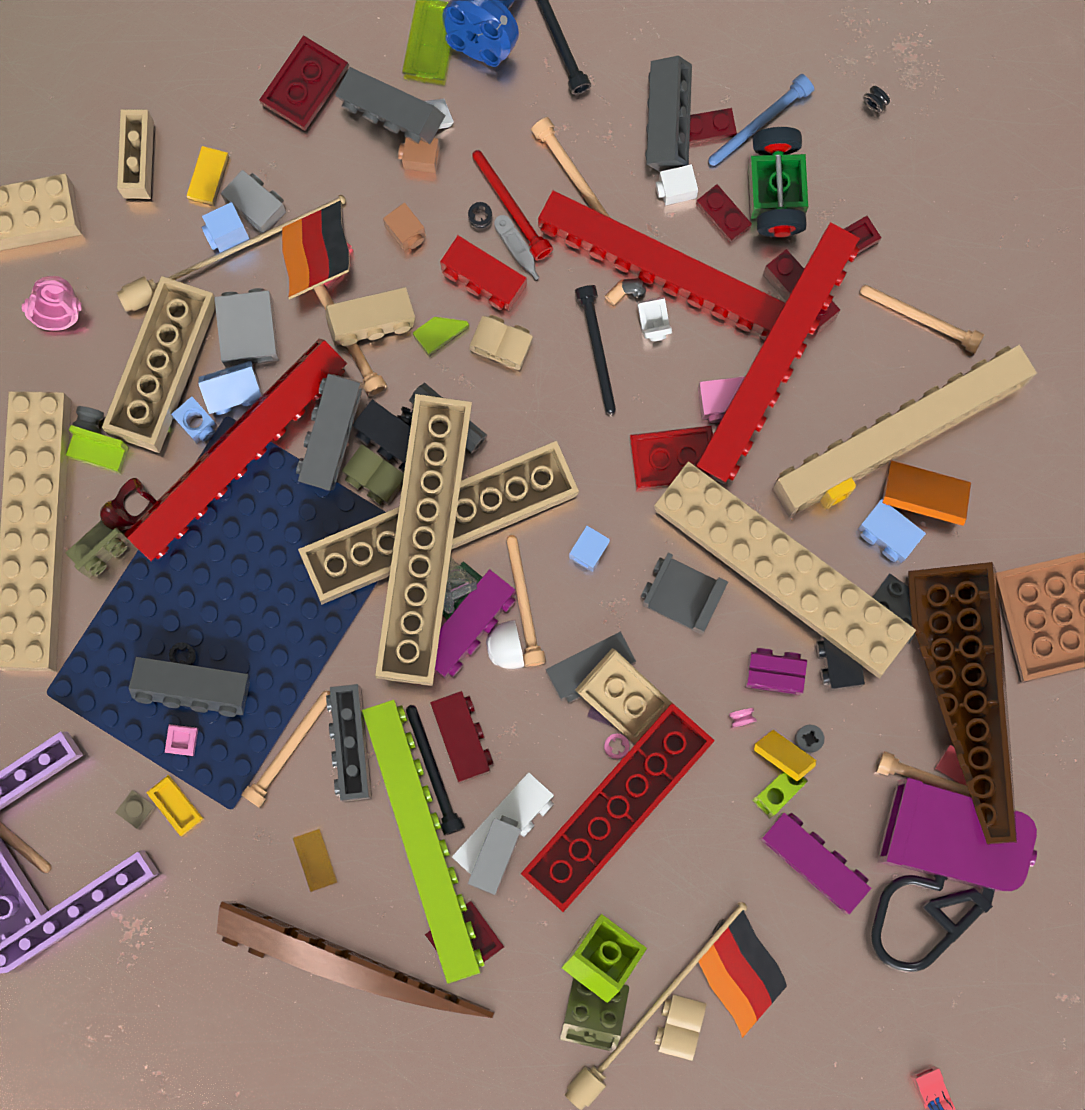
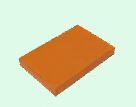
[882,460,971,526]

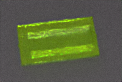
[402,0,451,81]

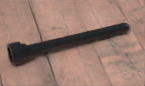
[537,0,591,95]
[575,285,616,415]
[406,705,465,836]

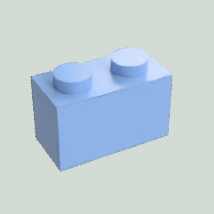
[201,202,249,253]
[198,361,262,415]
[858,499,926,563]

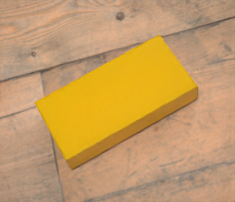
[186,146,229,206]
[820,477,856,509]
[754,730,817,781]
[146,775,204,837]

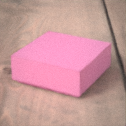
[165,724,198,756]

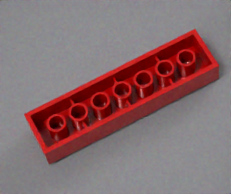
[520,703,715,912]

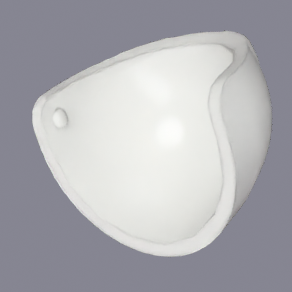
[486,620,524,669]

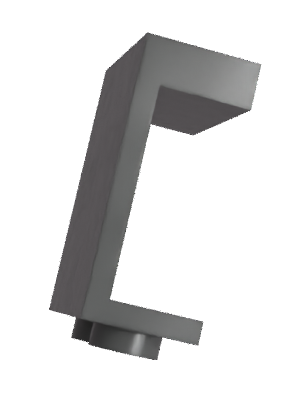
[640,553,728,635]

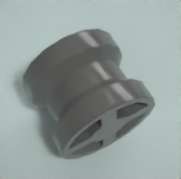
[73,406,104,433]
[794,724,825,754]

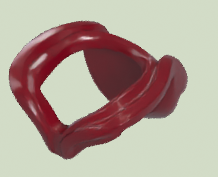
[100,478,156,531]

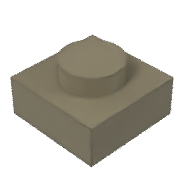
[115,790,156,830]

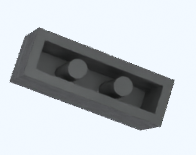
[546,631,636,703]

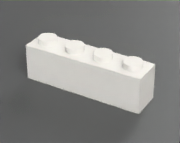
[452,772,554,874]

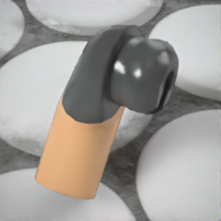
[605,278,646,305]

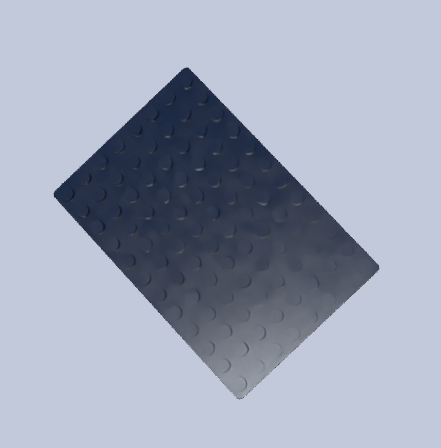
[47,417,386,810]

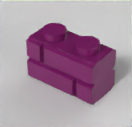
[745,648,807,695]

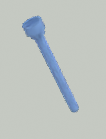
[708,74,815,166]

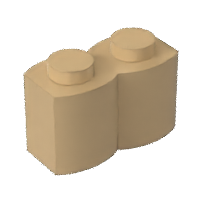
[470,315,533,370]
[654,994,707,1061]

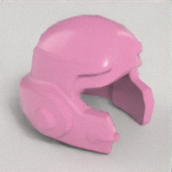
[22,276,82,330]

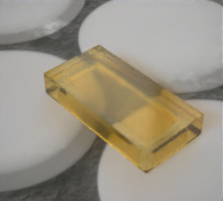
[293,829,338,892]

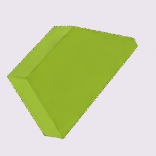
[413,317,470,356]

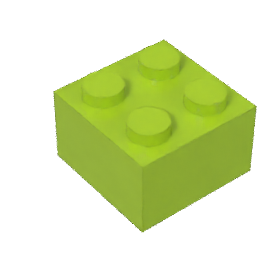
[562,914,647,1003]

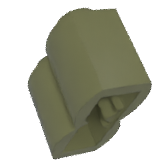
[342,444,404,505]

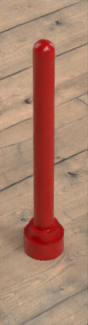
[472,150,553,261]

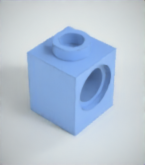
[171,397,217,444]

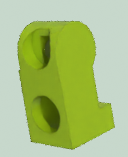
[752,772,808,819]

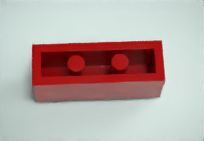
[440,235,527,312]

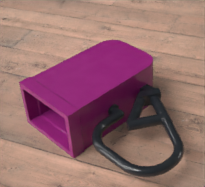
[871,777,1037,973]

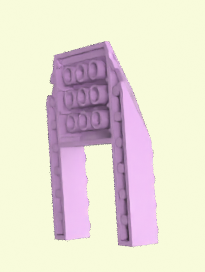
[0,731,160,973]

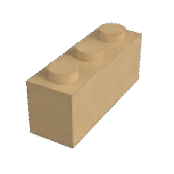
[117,110,154,199]
[325,287,415,346]

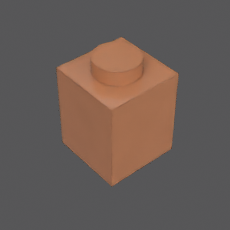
[398,138,440,173]
[383,202,426,251]

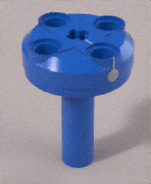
[442,0,519,67]

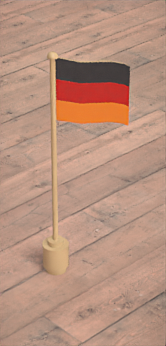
[116,195,350,312]
[564,902,787,1110]

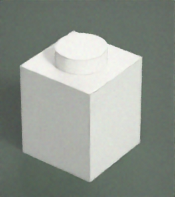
[655,164,698,206]

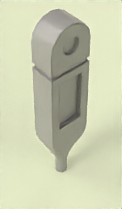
[494,215,540,280]

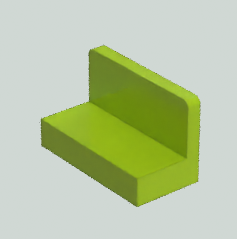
[66,425,129,473]

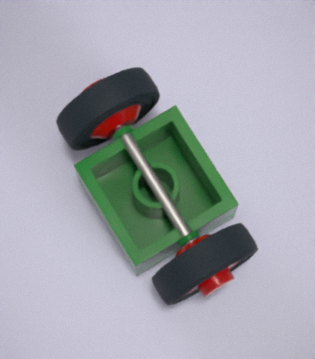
[748,127,809,237]

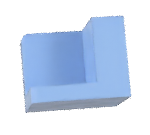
[569,526,610,572]

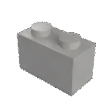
[221,170,286,233]

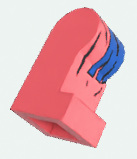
[911,1066,956,1110]

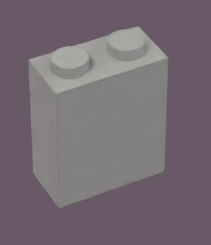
[214,288,279,367]
[468,815,522,895]

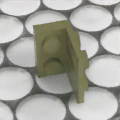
[65,520,130,578]
[560,977,629,1052]

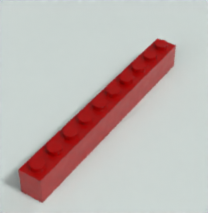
[538,190,785,341]
[695,222,860,484]
[124,338,348,561]

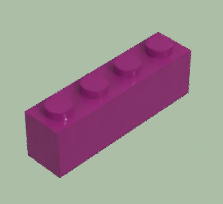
[435,569,517,679]
[760,813,872,915]

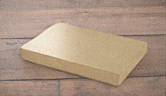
[575,648,672,744]

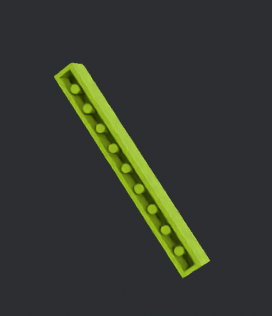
[362,700,485,984]

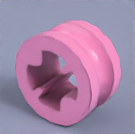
[729,708,757,728]
[604,733,630,760]

